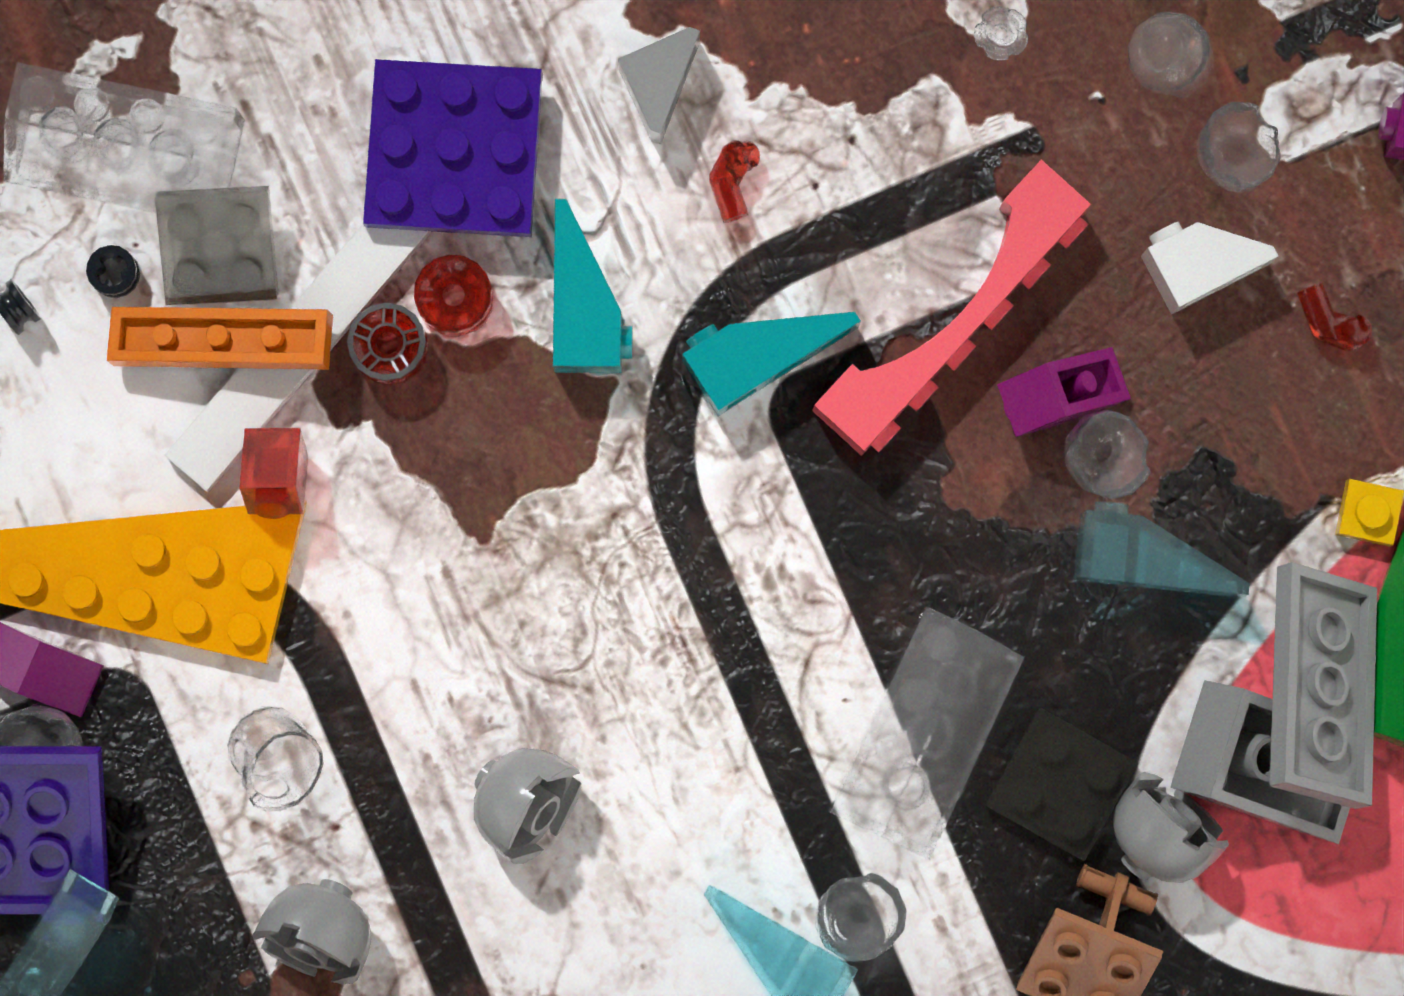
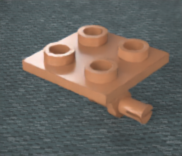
[1016,864,1163,996]

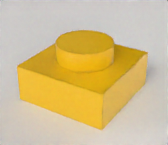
[1335,479,1404,547]

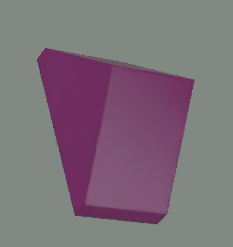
[0,622,104,717]

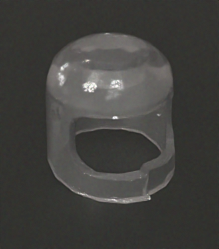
[227,705,324,812]

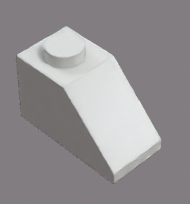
[1141,222,1278,315]

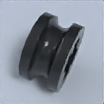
[86,245,140,298]
[0,279,41,335]

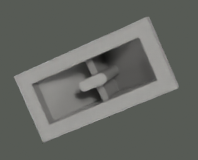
[618,27,700,144]

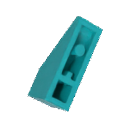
[553,199,633,373]
[682,312,861,416]

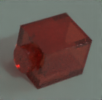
[239,428,308,519]

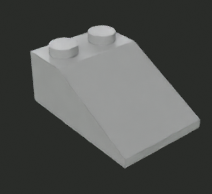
[1170,680,1350,844]

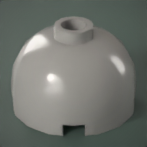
[474,748,582,864]
[1113,772,1229,883]
[253,879,371,984]

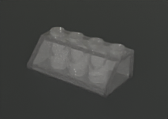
[3,62,245,227]
[828,607,1024,861]

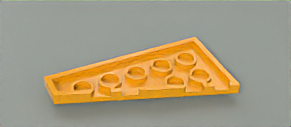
[0,500,307,664]

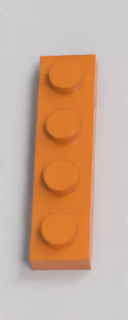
[106,307,333,370]

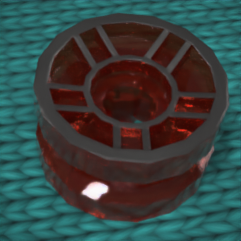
[347,302,429,386]

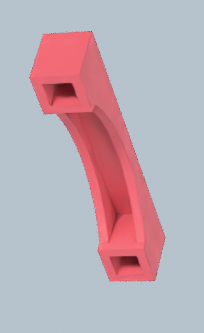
[813,159,1091,456]

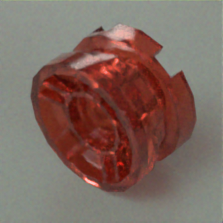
[414,254,494,337]

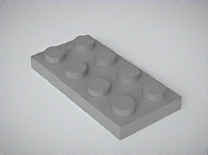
[1270,562,1377,809]

